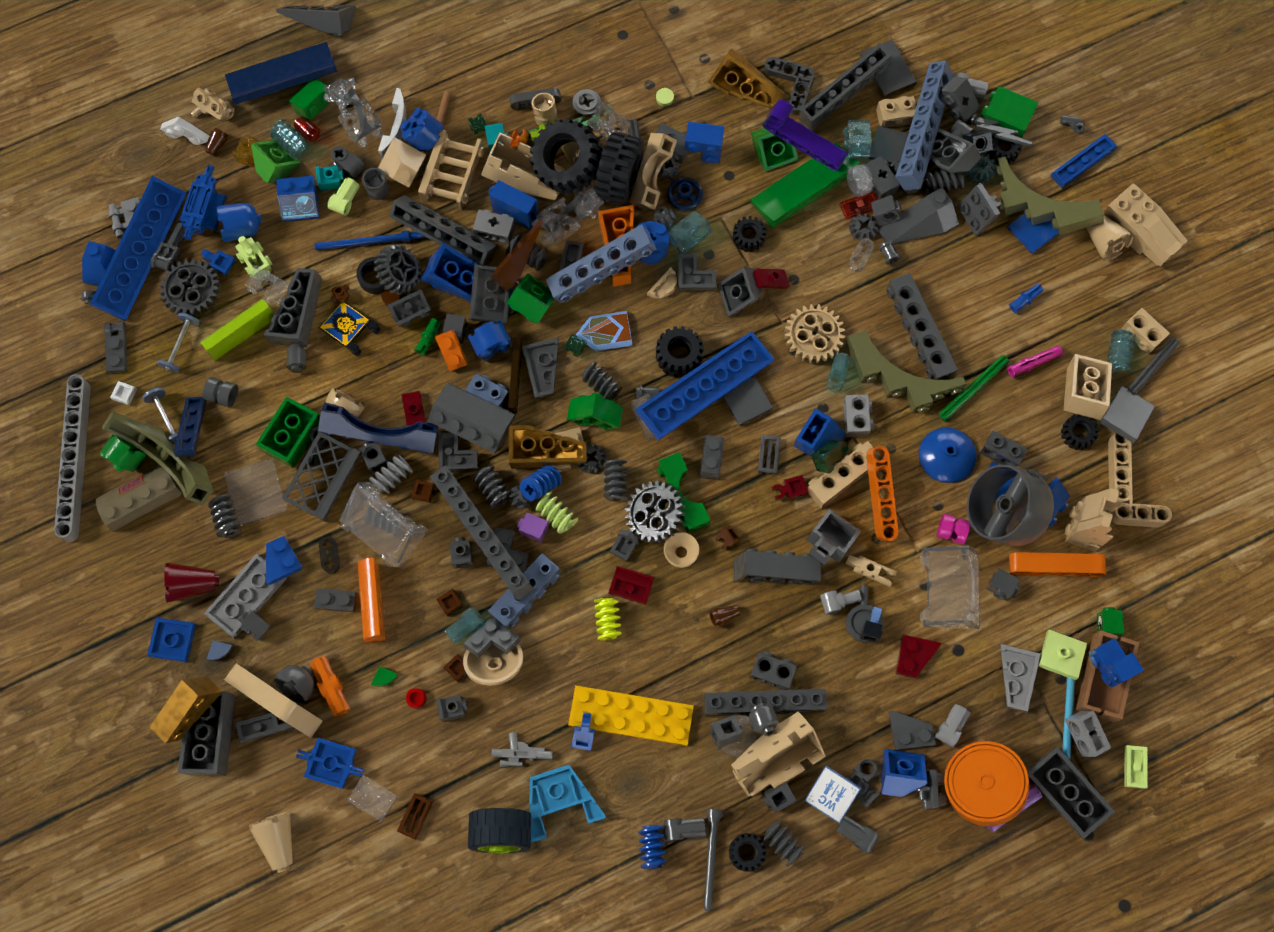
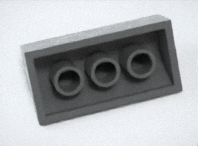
[427,383,515,453]

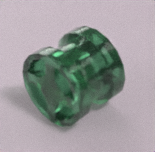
[467,113,487,135]
[564,334,587,357]

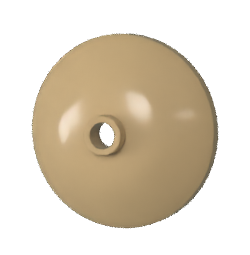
[463,644,523,686]

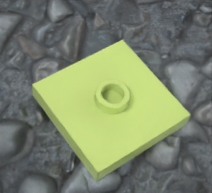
[1038,630,1087,680]

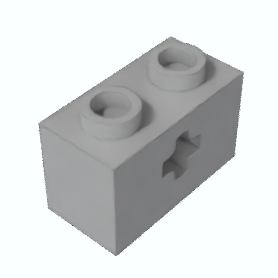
[473,210,515,245]

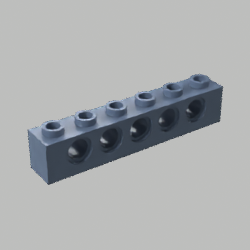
[546,224,656,303]

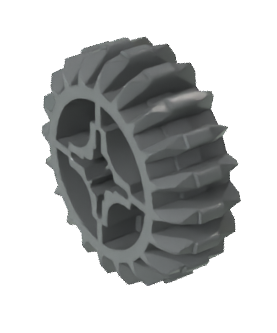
[374,244,422,295]

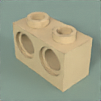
[1121,308,1170,354]

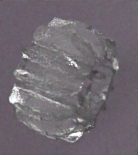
[846,164,874,197]

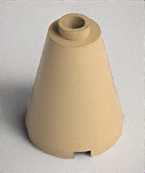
[1086,215,1134,261]
[248,812,293,873]

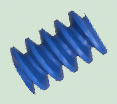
[520,465,562,501]
[638,825,666,869]

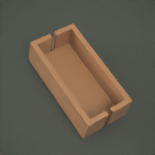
[1076,631,1140,722]

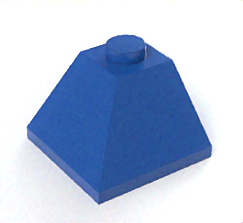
[82,241,116,286]
[881,749,927,797]

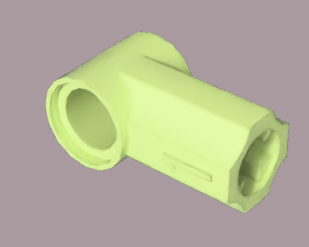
[328,178,360,216]

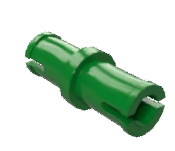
[414,318,442,356]

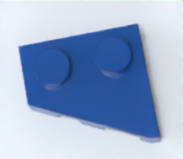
[266,536,302,586]

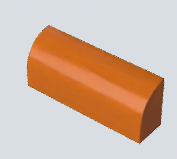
[357,557,385,643]

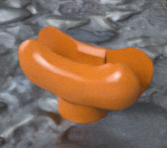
[509,128,529,149]

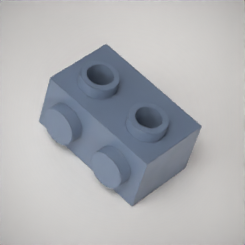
[465,374,509,408]

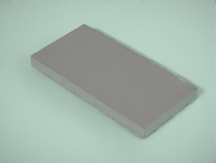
[204,553,287,639]

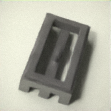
[758,435,781,475]

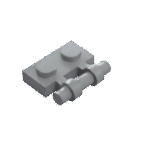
[108,197,140,239]

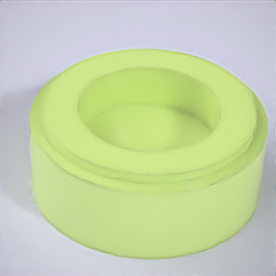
[656,88,674,107]

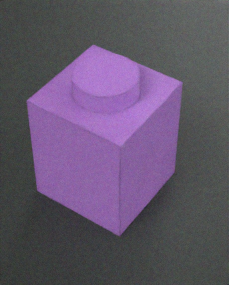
[518,513,549,543]

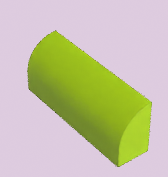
[200,299,274,361]

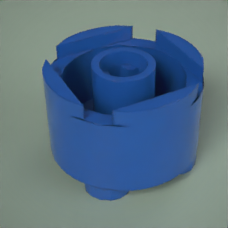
[400,107,443,152]
[633,221,669,264]
[468,320,512,361]

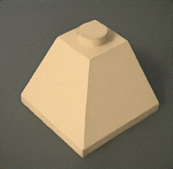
[378,137,426,187]

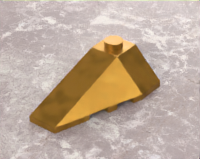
[708,49,786,108]

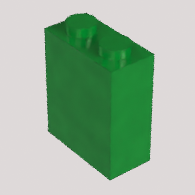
[981,86,1039,138]

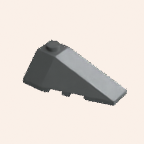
[930,128,982,173]

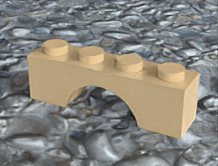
[629,133,677,210]

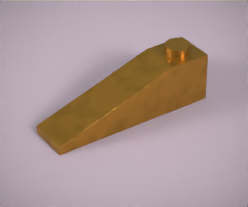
[509,425,587,469]

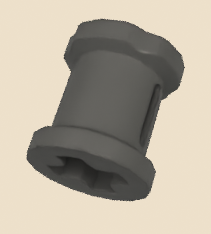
[878,240,901,265]

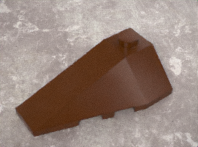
[490,219,543,292]

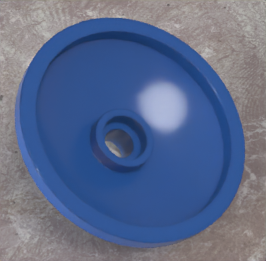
[919,428,976,483]

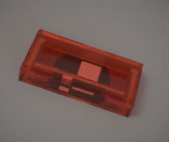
[839,191,877,220]

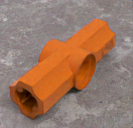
[309,656,351,717]

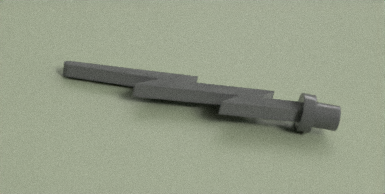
[968,114,1033,147]

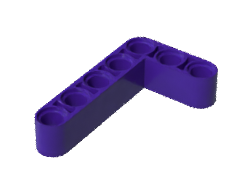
[762,99,847,171]

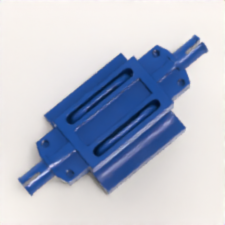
[180,165,227,240]

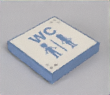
[804,765,861,824]

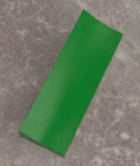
[750,142,860,229]

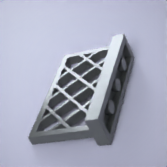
[282,431,361,521]

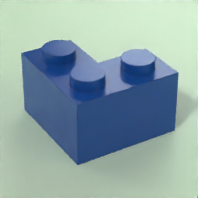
[685,122,724,164]
[1089,638,1144,688]

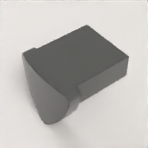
[610,530,640,562]

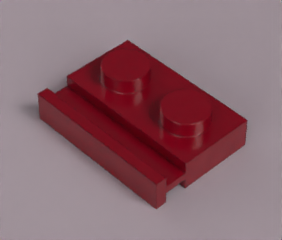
[608,566,654,605]

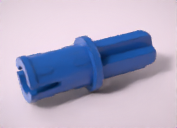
[1009,283,1044,314]

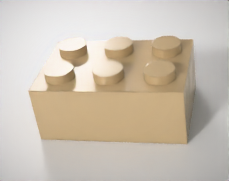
[1064,354,1112,420]

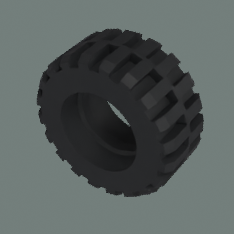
[530,119,603,194]
[594,131,644,206]

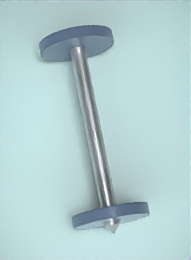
[157,313,200,373]
[142,388,178,443]

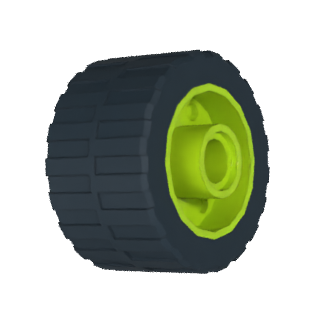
[468,808,531,854]

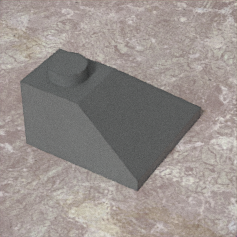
[718,267,762,317]

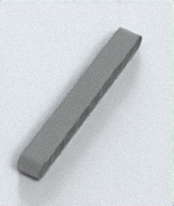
[54,374,91,542]

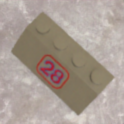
[96,465,183,532]

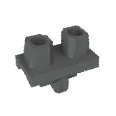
[913,770,946,809]

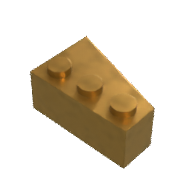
[150,676,223,744]

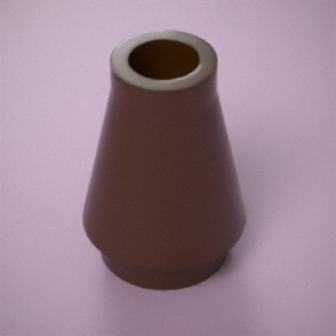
[204,128,228,156]
[709,605,740,627]

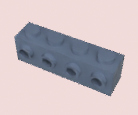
[488,553,560,629]

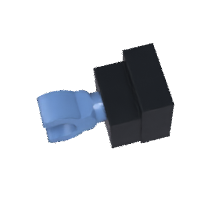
[860,607,883,644]

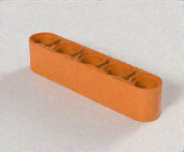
[866,446,898,541]
[1009,552,1107,577]

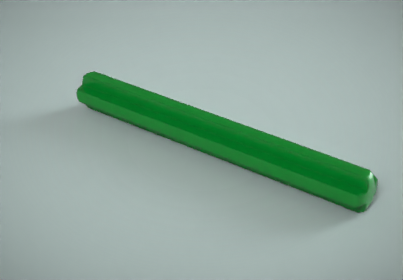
[938,355,1009,422]

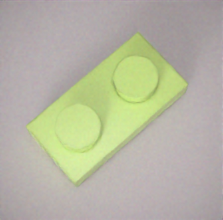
[1124,745,1148,789]

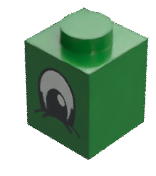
[1097,607,1124,637]

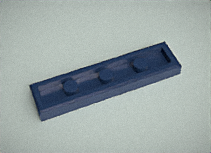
[174,397,207,457]

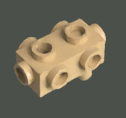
[191,88,235,121]

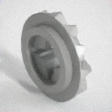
[573,89,601,116]

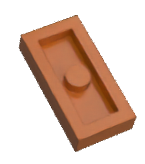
[435,329,468,371]

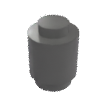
[287,344,306,373]

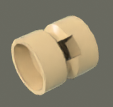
[532,93,558,127]

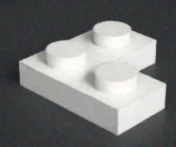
[160,117,210,145]

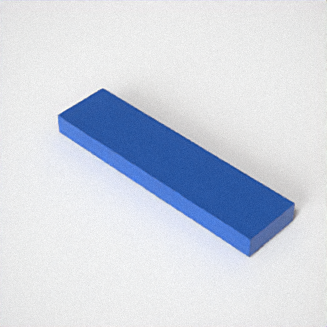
[1050,134,1117,189]

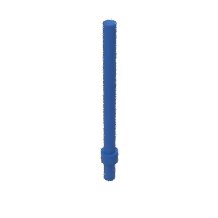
[315,231,425,250]

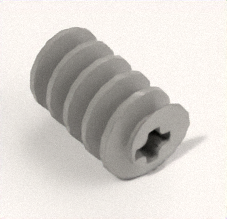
[369,454,413,494]

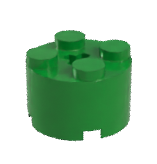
[100,434,147,472]

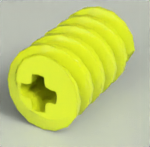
[594,598,622,641]

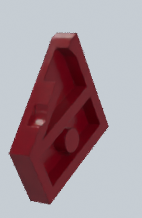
[895,635,941,678]

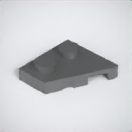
[888,711,936,750]

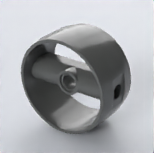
[967,464,1054,546]

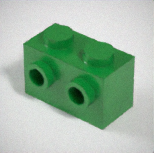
[289,79,334,122]

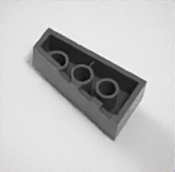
[264,268,322,347]

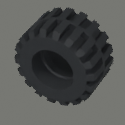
[656,326,703,378]

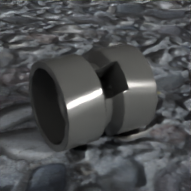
[362,167,390,200]
[203,377,238,408]

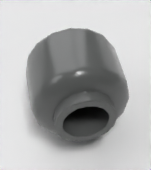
[749,703,779,736]

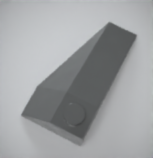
[276,5,356,36]
[878,188,959,244]

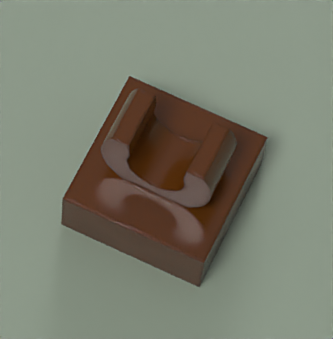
[715,526,742,549]

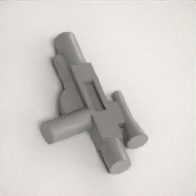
[491,732,553,768]

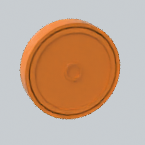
[944,741,1030,826]

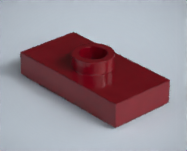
[753,268,790,289]
[401,391,426,426]

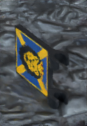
[319,302,381,356]

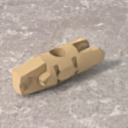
[846,555,897,587]

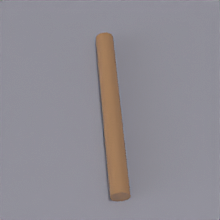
[427,91,451,157]

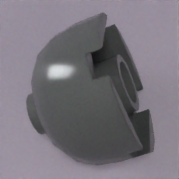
[273,665,314,704]

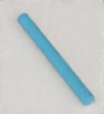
[1062,678,1075,759]

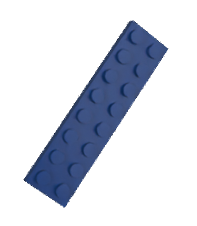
[90,176,186,321]
[635,331,775,441]

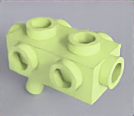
[235,236,273,280]

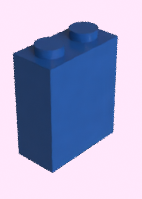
[489,180,539,230]

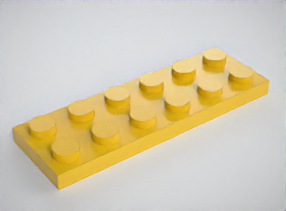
[568,685,694,746]

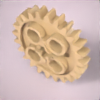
[784,304,845,364]

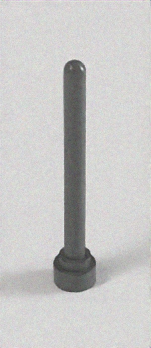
[704,809,723,911]

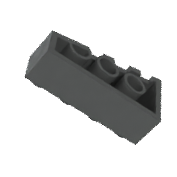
[733,549,821,585]

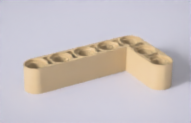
[1108,432,1172,527]
[224,663,323,738]

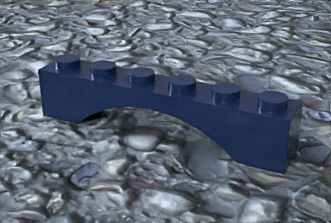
[318,402,438,453]

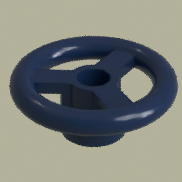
[667,177,703,211]

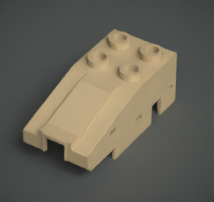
[481,133,566,200]
[1103,183,1188,267]
[1064,488,1123,552]
[731,711,826,796]

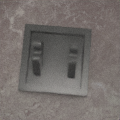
[957,184,1001,236]

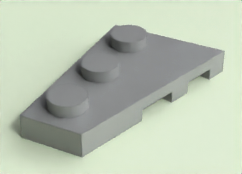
[1000,644,1041,713]

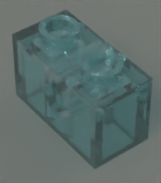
[843,120,872,158]
[668,211,712,253]

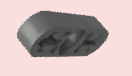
[509,88,561,110]

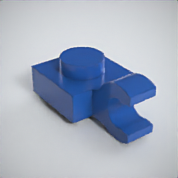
[201,249,236,276]
[571,712,595,751]

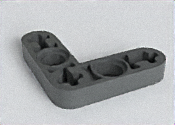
[764,57,814,115]

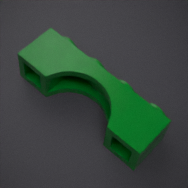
[656,452,710,534]

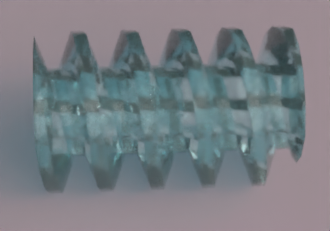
[270,119,309,158]
[1107,330,1135,372]

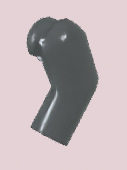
[1060,115,1085,133]

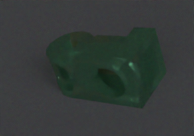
[811,439,849,474]

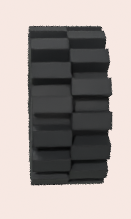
[987,133,1022,164]
[733,216,766,252]
[1061,414,1099,450]
[729,833,767,872]

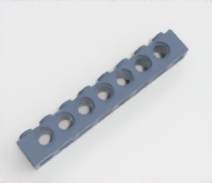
[896,61,954,190]

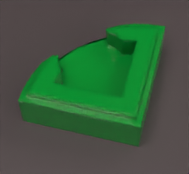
[371,666,398,687]

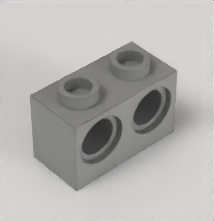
[843,395,873,437]
[1065,710,1111,757]

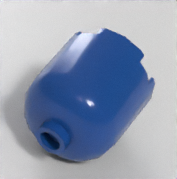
[217,203,262,242]

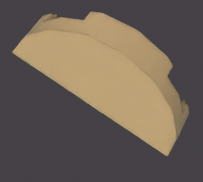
[647,267,677,299]

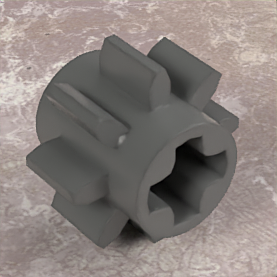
[658,158,680,180]
[653,207,677,230]
[509,486,531,510]

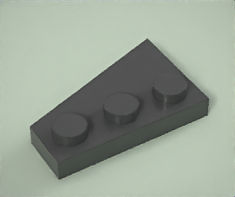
[522,337,559,400]

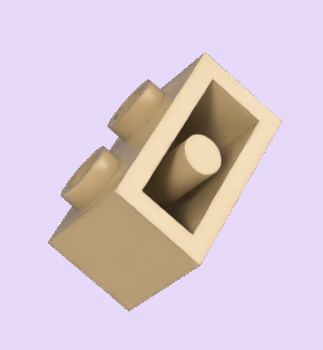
[876,96,916,128]

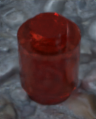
[294,116,320,142]

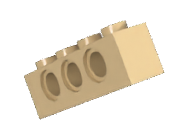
[807,441,881,509]

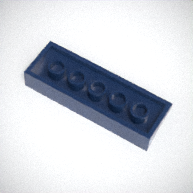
[225,42,337,105]

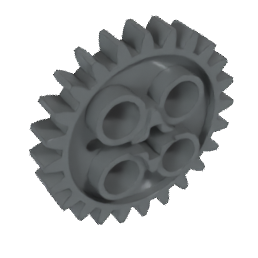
[159,259,221,317]
[624,480,686,544]

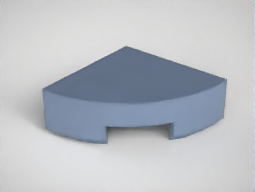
[207,640,233,661]

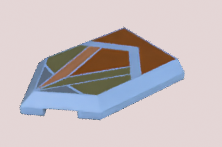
[574,311,632,352]

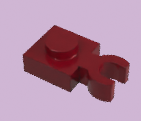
[772,475,808,500]

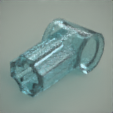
[826,353,851,393]
[444,606,486,644]

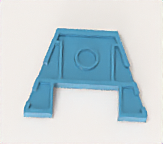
[529,765,606,843]

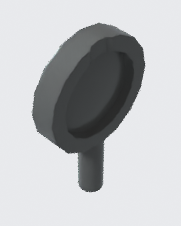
[845,585,884,643]

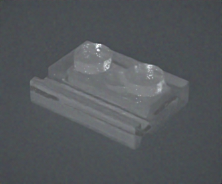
[347,775,398,822]

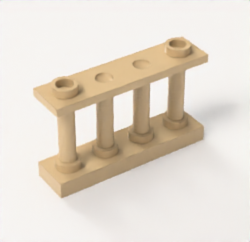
[418,130,485,210]

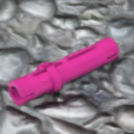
[1007,345,1063,378]

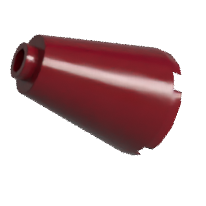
[164,563,219,602]

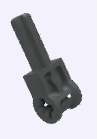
[151,223,186,272]

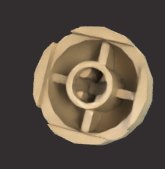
[326,388,365,418]

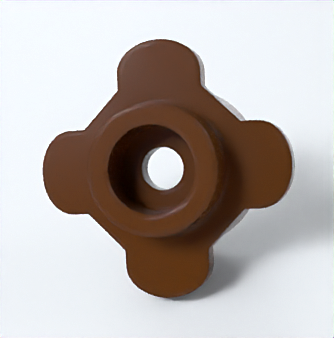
[331,285,350,303]

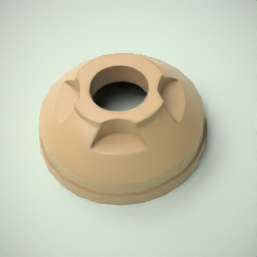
[664,532,699,568]

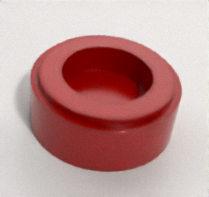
[406,688,427,709]

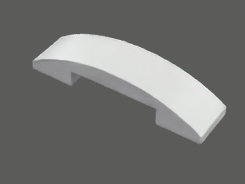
[378,88,406,159]

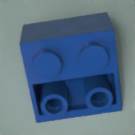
[794,408,846,466]

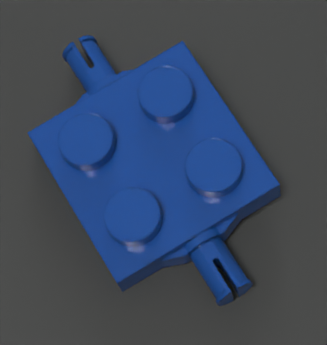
[296,738,365,789]

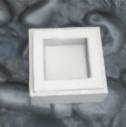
[110,381,137,406]

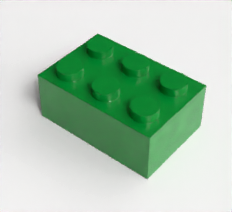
[255,396,320,468]

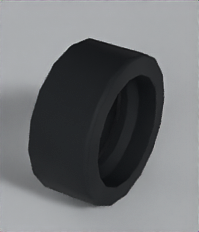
[356,257,385,294]

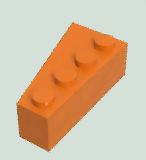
[598,205,634,287]

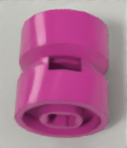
[936,513,971,545]

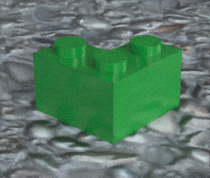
[567,393,623,431]

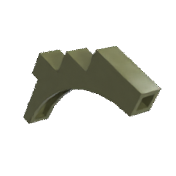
[996,157,1104,235]
[846,331,966,413]
[102,411,213,505]

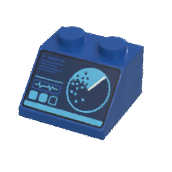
[276,176,319,222]

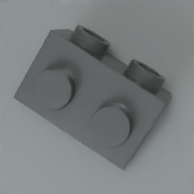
[387,289,431,327]

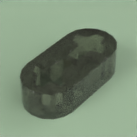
[319,536,340,574]

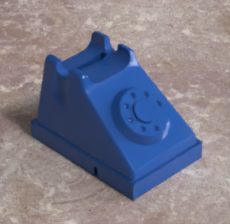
[420,243,479,302]

